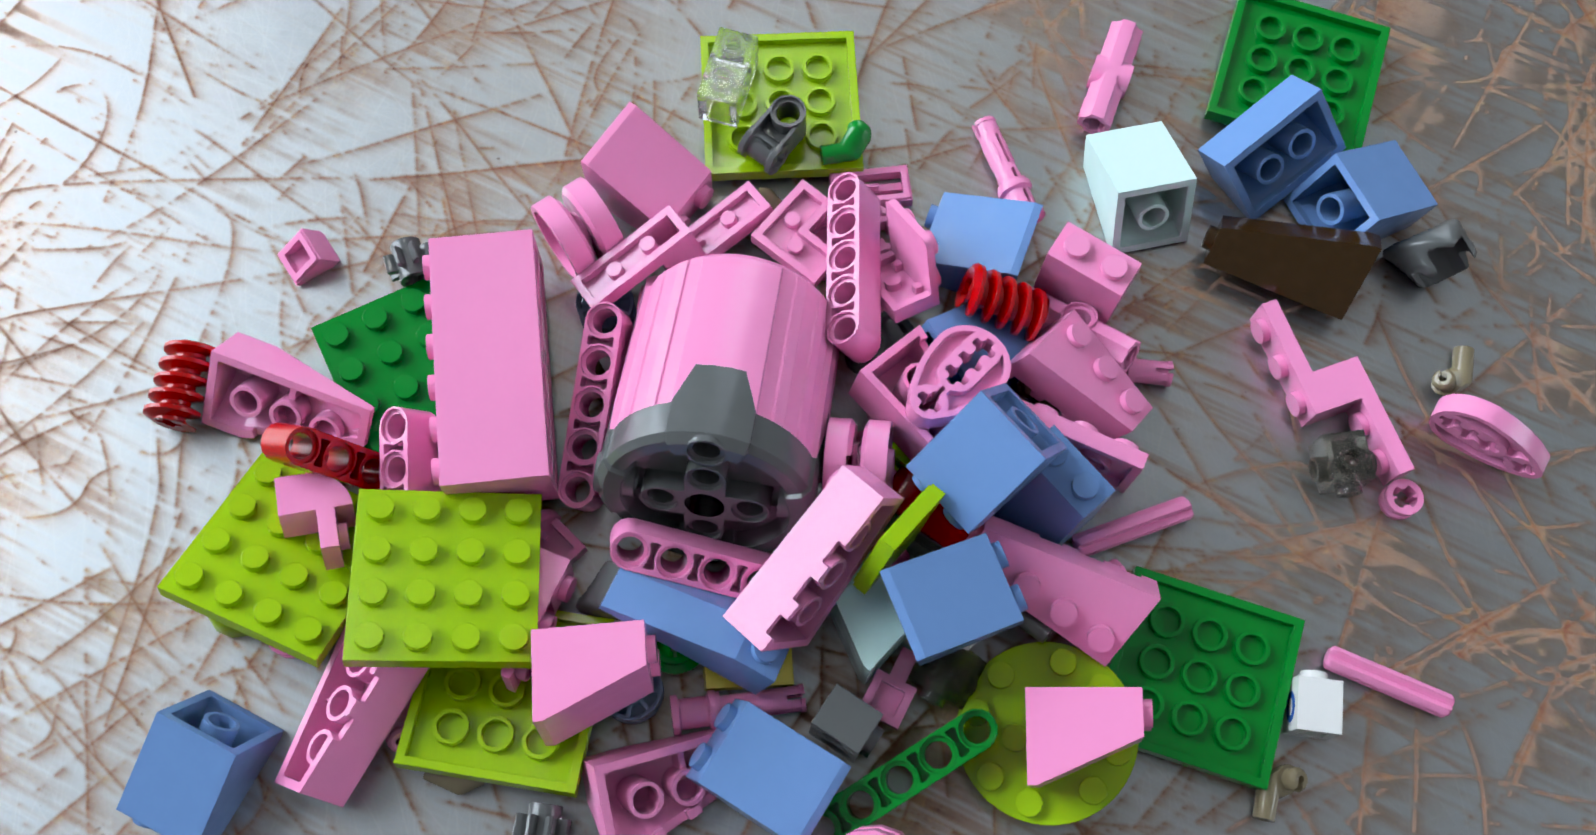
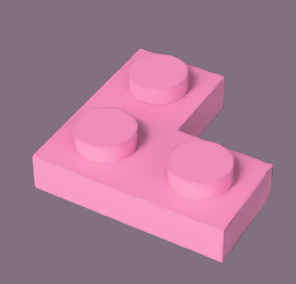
[751,179,828,287]

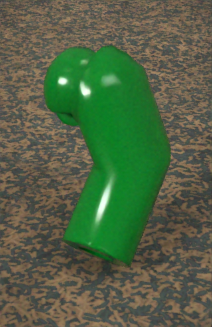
[820,120,871,165]

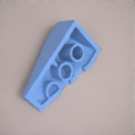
[599,568,789,695]

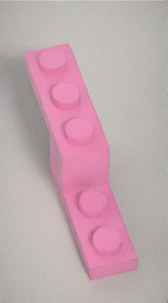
[571,181,773,307]
[1249,299,1415,486]

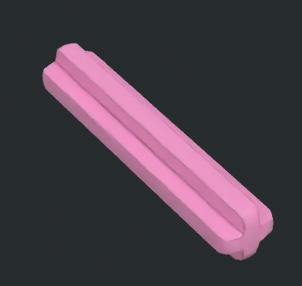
[1071,496,1194,556]
[1322,646,1455,718]

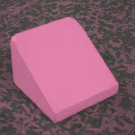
[277,228,340,286]

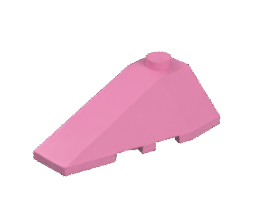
[201,332,375,447]
[582,729,717,835]

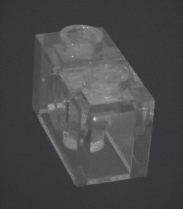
[697,27,758,128]

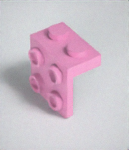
[880,199,941,323]

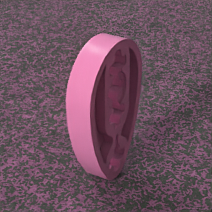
[905,325,1011,429]
[1429,394,1550,479]

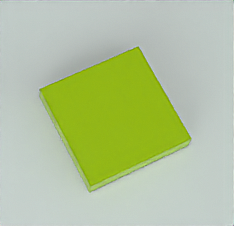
[853,484,945,595]

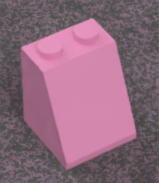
[581,102,714,229]
[1033,222,1142,324]
[531,620,661,746]
[1025,687,1153,788]

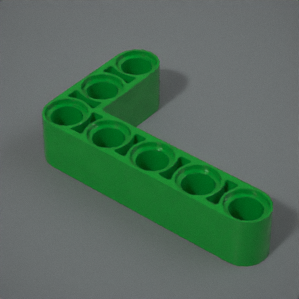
[811,709,998,835]

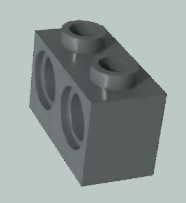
[809,684,885,763]

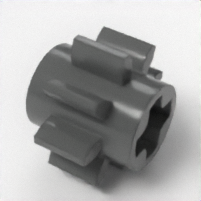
[383,236,429,287]
[512,802,572,835]

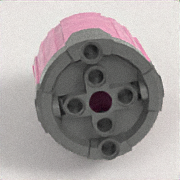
[593,254,840,563]

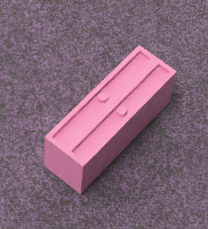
[422,229,560,501]

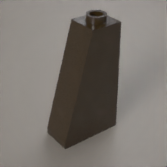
[1201,215,1382,320]

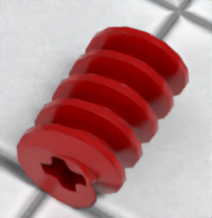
[954,263,1050,342]
[143,339,215,432]

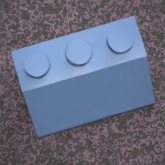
[1198,75,1346,219]

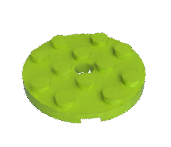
[957,642,1138,826]

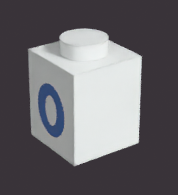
[1282,670,1343,740]

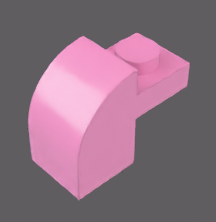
[274,473,356,570]

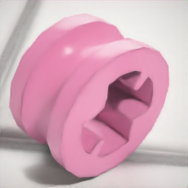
[1378,479,1424,520]

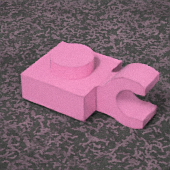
[862,647,917,730]

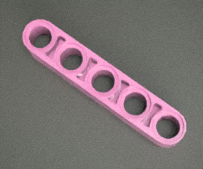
[826,172,881,363]
[558,301,633,512]
[379,406,440,491]
[610,518,772,598]

